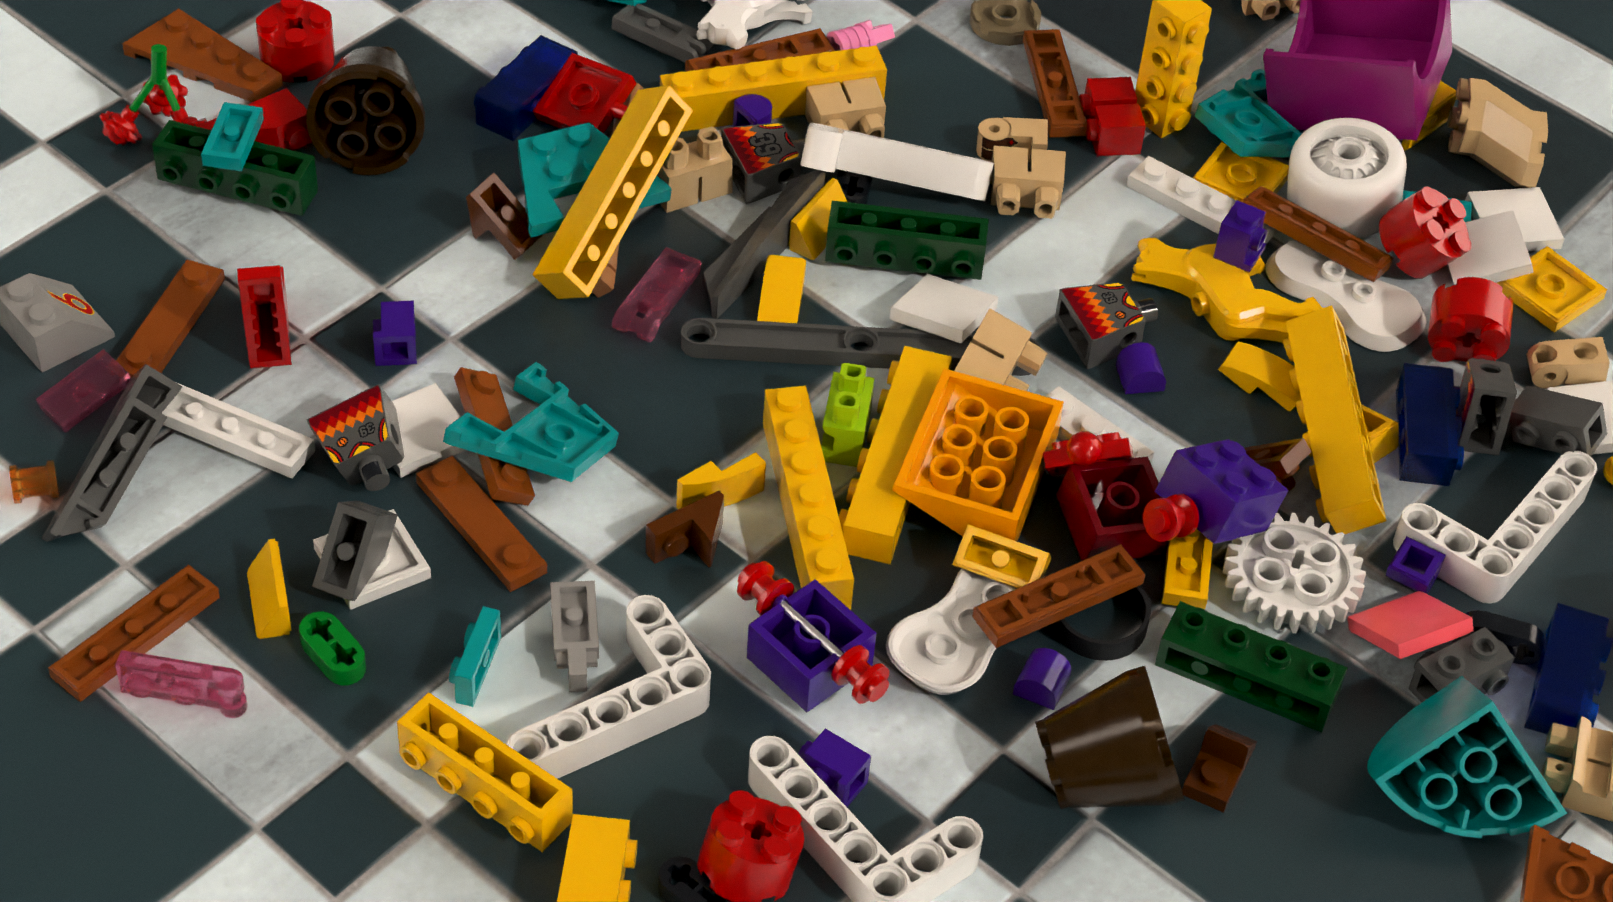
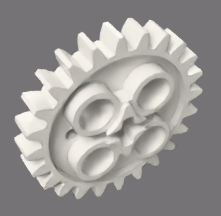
[1223,513,1366,634]

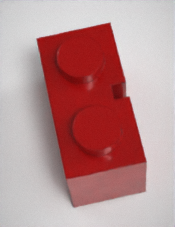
[1079,77,1146,156]

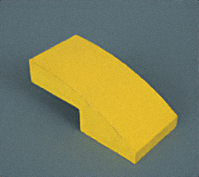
[1218,341,1301,411]
[676,452,766,509]

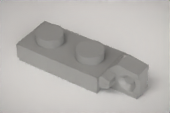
[550,581,599,692]

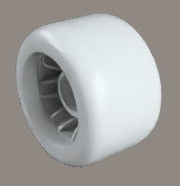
[1287,118,1407,238]

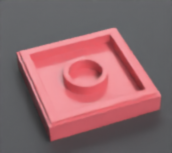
[1347,591,1474,659]

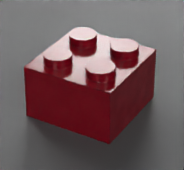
[1056,456,1168,561]

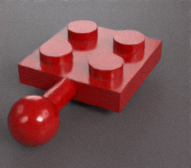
[532,53,637,134]
[1043,431,1134,476]

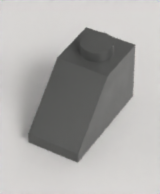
[312,501,398,601]

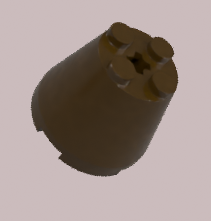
[306,46,425,175]
[1035,666,1185,809]

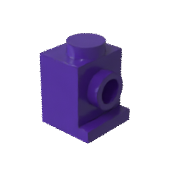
[1213,200,1267,272]
[373,300,417,366]
[798,728,871,807]

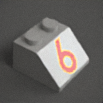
[0,273,115,372]

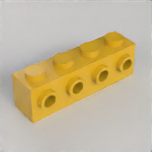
[1135,0,1212,138]
[397,692,573,852]

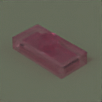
[36,349,131,433]

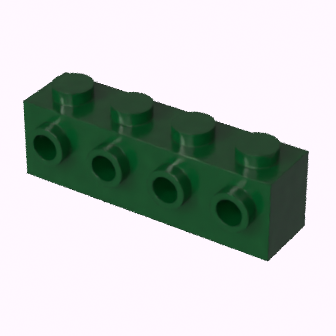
[152,120,318,216]
[825,200,989,280]
[1155,601,1348,733]

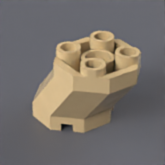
[1447,78,1548,188]

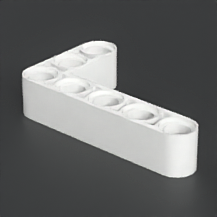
[800,123,994,201]
[1393,451,1597,604]
[506,595,711,779]
[748,736,983,902]

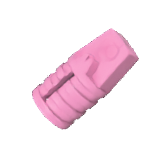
[827,20,895,51]

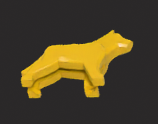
[1131,238,1322,343]

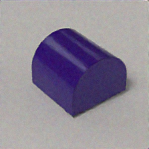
[733,94,772,127]
[1116,342,1166,394]
[1386,536,1446,594]
[1012,648,1072,710]

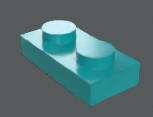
[201,102,264,171]
[449,606,501,707]

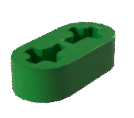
[299,611,366,686]

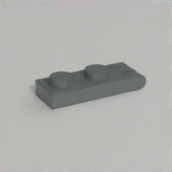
[612,4,714,62]

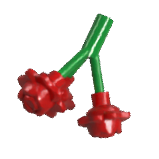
[99,44,207,146]

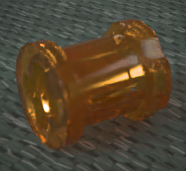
[9,460,59,504]

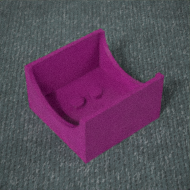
[1263,0,1452,140]

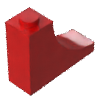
[237,265,292,368]

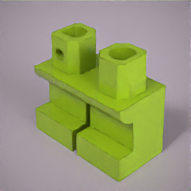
[821,363,874,467]

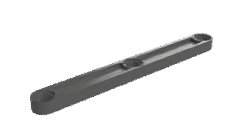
[680,318,1041,376]

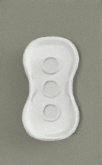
[1265,239,1427,352]
[886,569,1017,695]

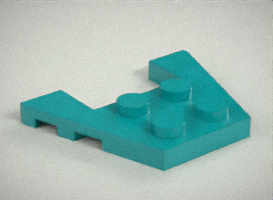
[1194,69,1302,157]
[517,122,672,238]
[443,362,619,482]

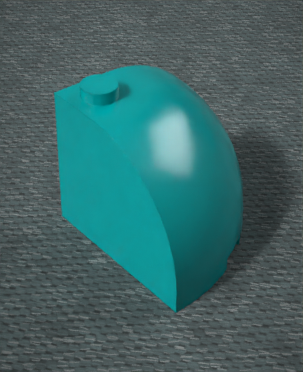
[1367,676,1567,838]

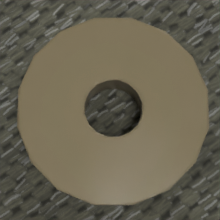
[969,0,1041,46]

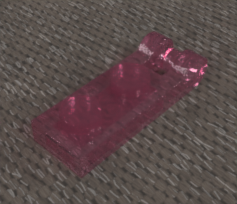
[612,247,701,343]
[115,650,248,718]

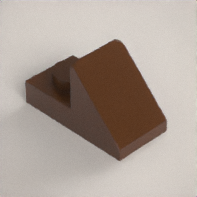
[466,173,544,260]
[1244,438,1311,495]
[645,490,724,568]
[1182,724,1257,813]

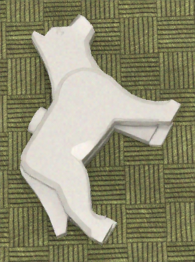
[696,0,813,50]

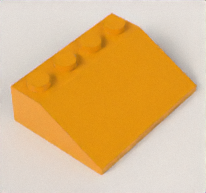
[893,368,1064,541]

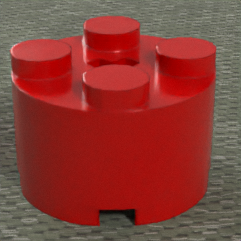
[256,0,335,82]
[1379,186,1471,279]
[1428,277,1514,362]
[697,790,804,902]

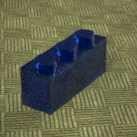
[474,35,578,141]
[1396,363,1464,486]
[1524,603,1613,735]

